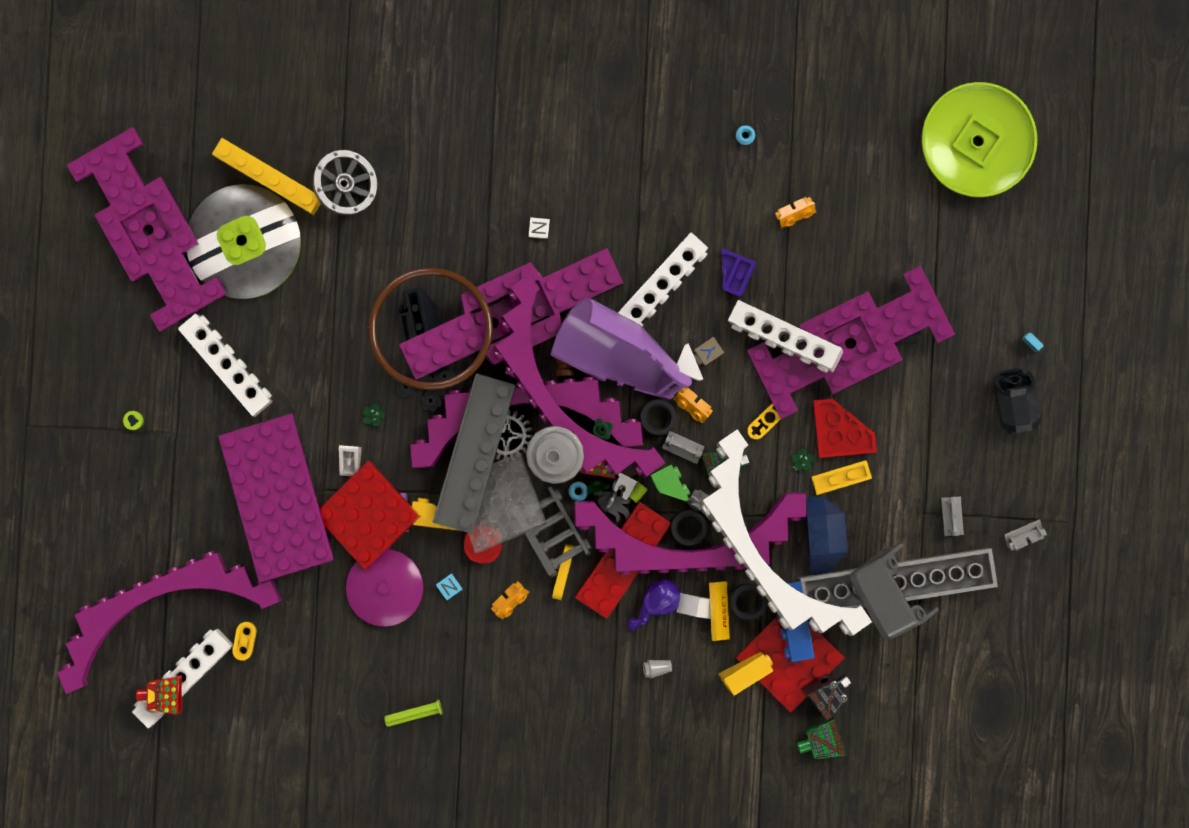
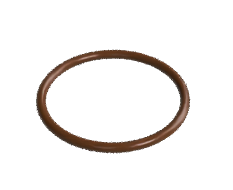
[368,268,493,390]

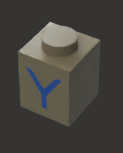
[694,337,724,366]

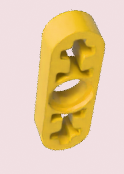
[747,403,780,439]
[552,544,575,600]

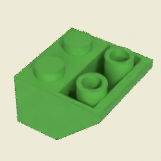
[650,465,690,501]

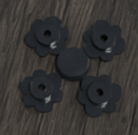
[396,365,456,412]

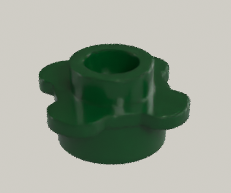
[592,418,613,440]

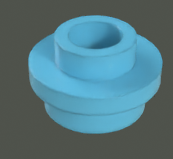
[736,125,755,145]
[569,482,588,501]

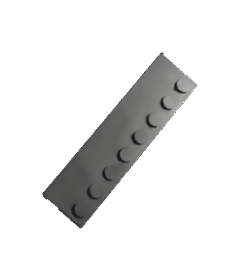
[433,374,516,534]

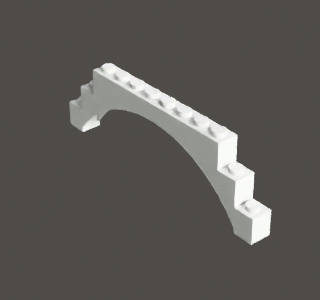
[700,430,872,636]

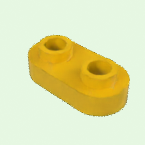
[233,622,257,660]

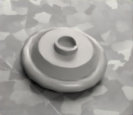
[526,426,584,484]

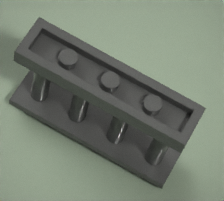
[511,486,591,578]

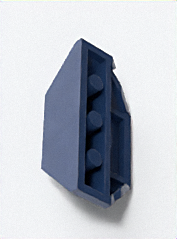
[805,496,848,574]

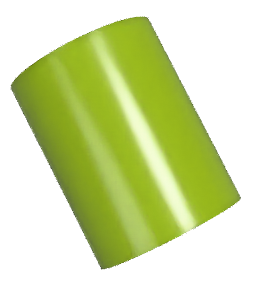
[629,481,648,503]

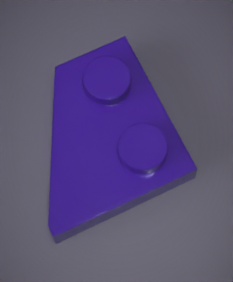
[721,248,757,298]

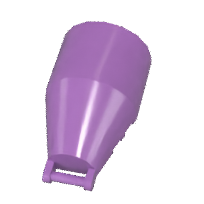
[551,298,692,401]

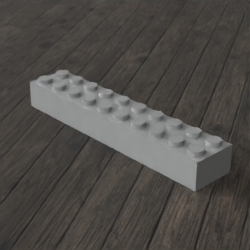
[798,548,998,608]

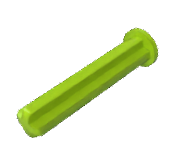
[385,699,443,727]

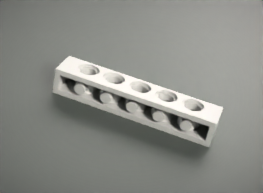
[618,233,708,326]
[728,300,843,373]
[178,314,273,417]
[132,629,234,728]

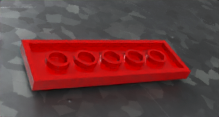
[575,502,671,619]

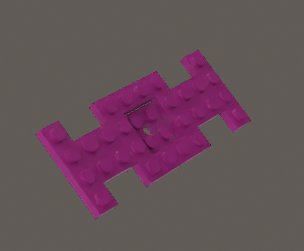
[67,127,227,332]
[747,266,955,419]

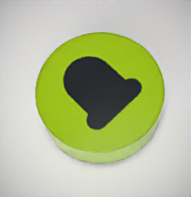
[123,411,144,430]

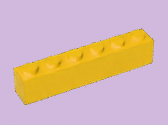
[212,138,321,215]

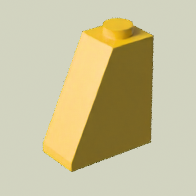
[718,652,773,696]

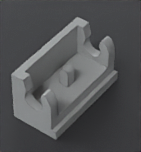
[612,472,637,500]

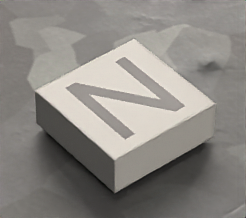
[529,218,550,239]

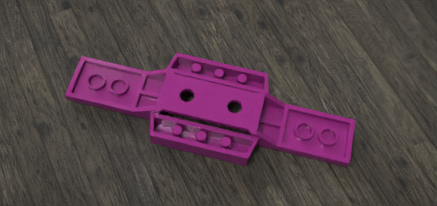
[399,248,623,380]

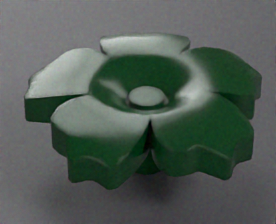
[363,403,386,427]
[791,448,815,472]
[587,476,610,498]

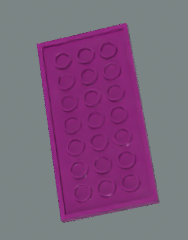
[218,414,334,583]

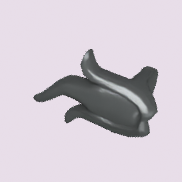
[598,491,631,522]

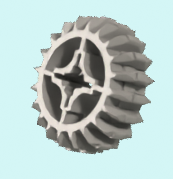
[496,410,533,461]

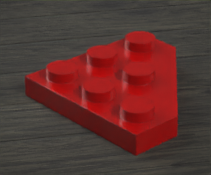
[813,399,877,458]

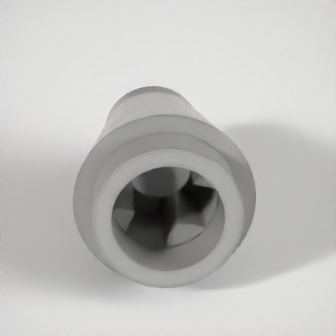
[643,660,672,679]

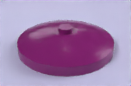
[346,549,423,626]

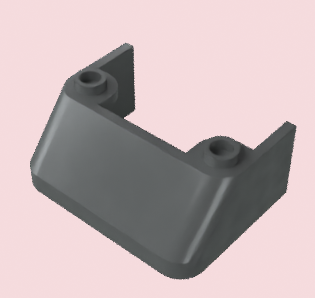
[851,543,939,640]

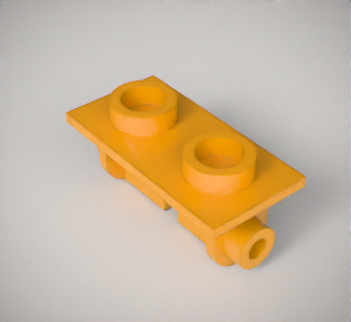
[775,197,816,228]
[673,388,713,423]
[491,581,530,620]

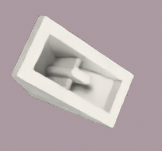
[677,343,703,381]
[339,445,362,476]
[676,593,711,619]

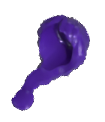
[627,580,680,631]

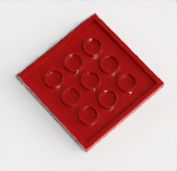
[320,461,421,570]
[736,616,845,712]

